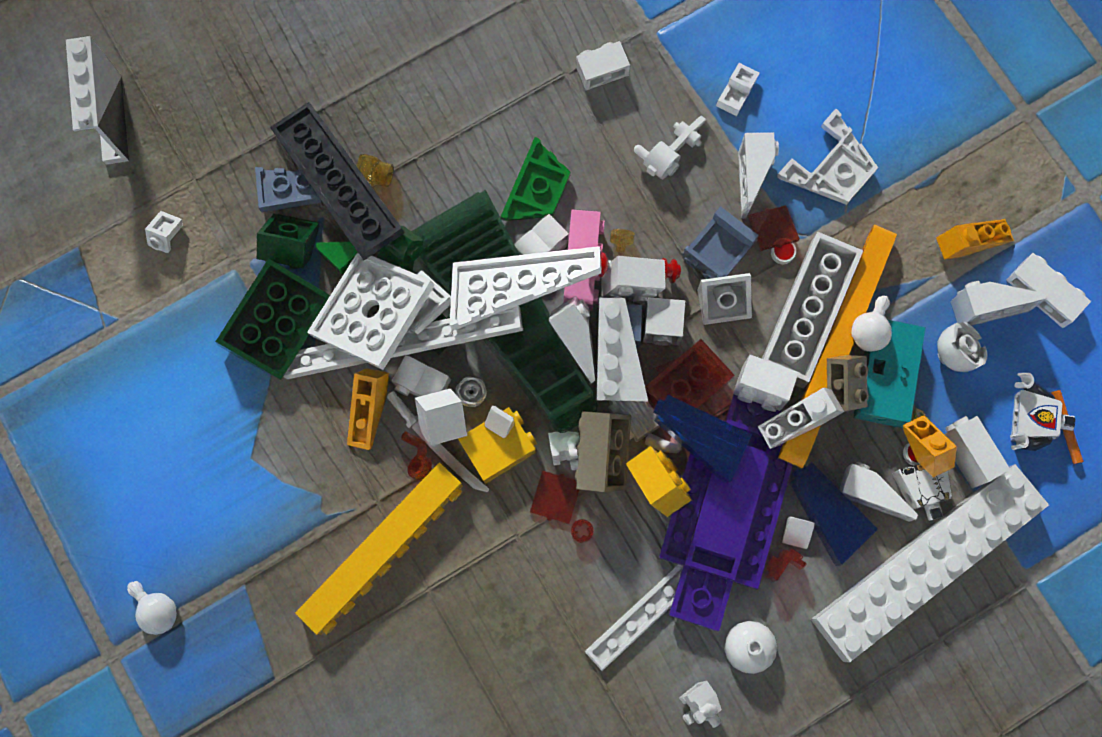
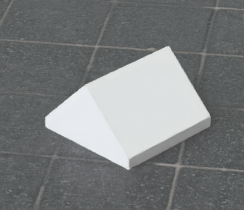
[697,273,752,325]

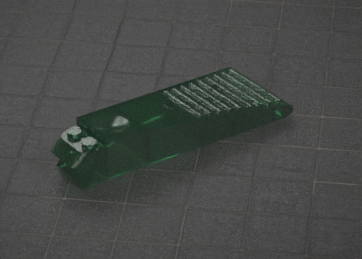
[411,190,598,433]

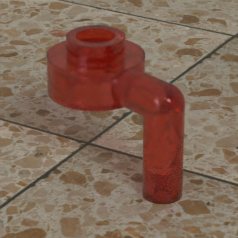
[401,431,432,481]

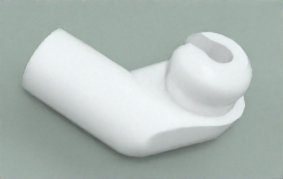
[645,433,684,454]

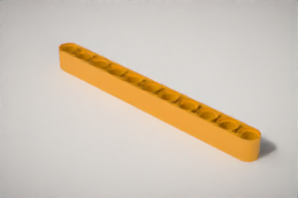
[778,224,897,468]

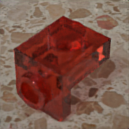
[765,549,807,582]

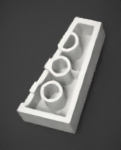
[596,298,648,402]

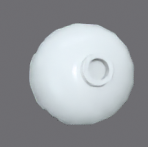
[937,322,987,372]
[724,621,777,674]

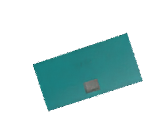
[854,319,926,428]

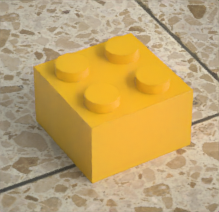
[626,446,692,517]

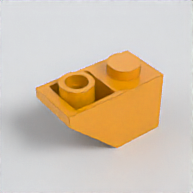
[903,415,957,478]

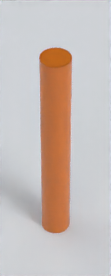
[1051,390,1084,464]

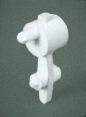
[634,116,706,180]

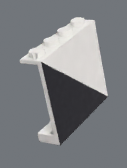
[66,36,129,165]

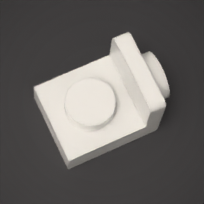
[145,211,183,253]

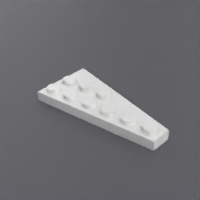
[450,247,601,331]

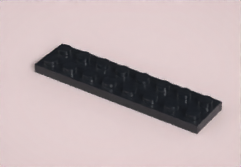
[270,102,405,260]

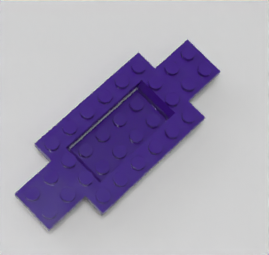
[659,379,793,631]

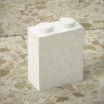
[944,416,1011,488]

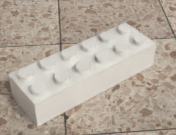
[762,232,863,388]

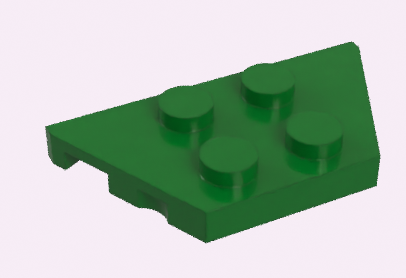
[500,137,571,221]

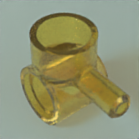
[356,154,394,187]

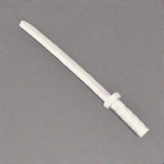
[386,391,489,492]

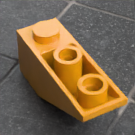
[936,219,1014,260]

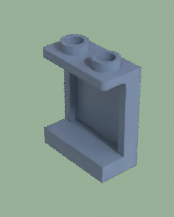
[682,206,759,279]

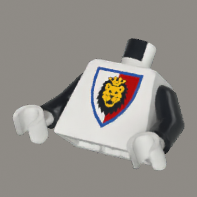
[1010,373,1075,451]

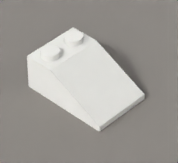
[738,132,779,219]
[950,281,1047,326]
[549,296,596,383]

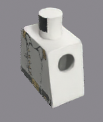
[892,464,952,521]

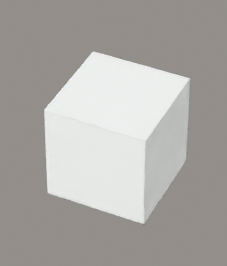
[643,297,685,346]
[415,389,467,446]

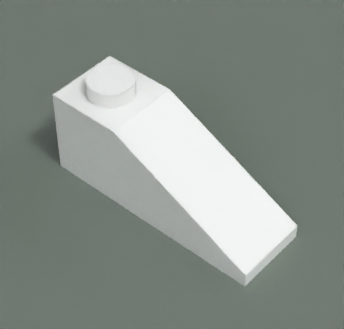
[837,462,918,522]

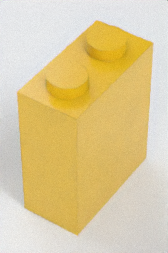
[458,407,537,484]

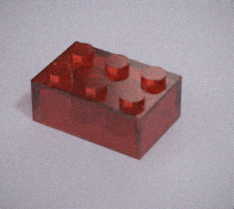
[645,339,735,429]

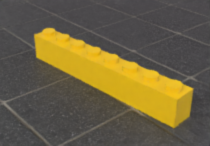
[295,462,463,635]

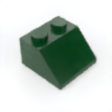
[256,213,319,269]

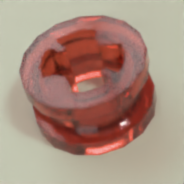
[571,519,594,543]

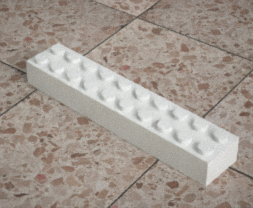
[810,464,1049,662]

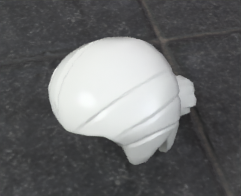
[851,296,892,351]
[127,581,177,635]

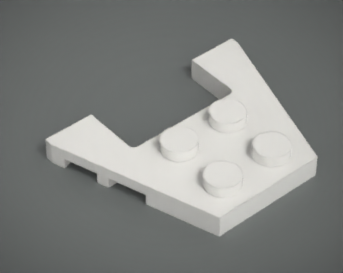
[777,109,878,205]

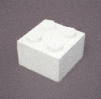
[733,355,799,412]

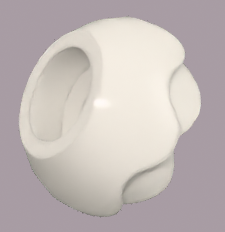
[456,377,487,407]

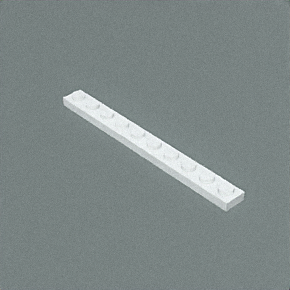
[283,305,523,379]

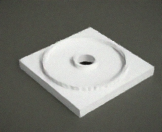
[307,253,435,370]

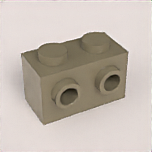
[827,355,868,411]

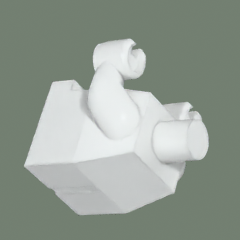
[548,431,580,470]
[679,681,722,728]

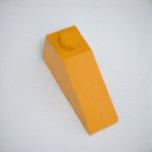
[347,368,389,450]

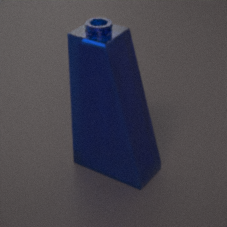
[653,395,752,483]
[790,462,878,566]

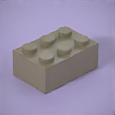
[575,412,631,492]

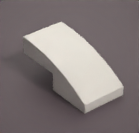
[716,63,760,116]

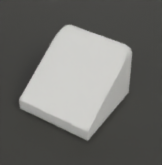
[485,406,515,438]
[782,517,815,549]

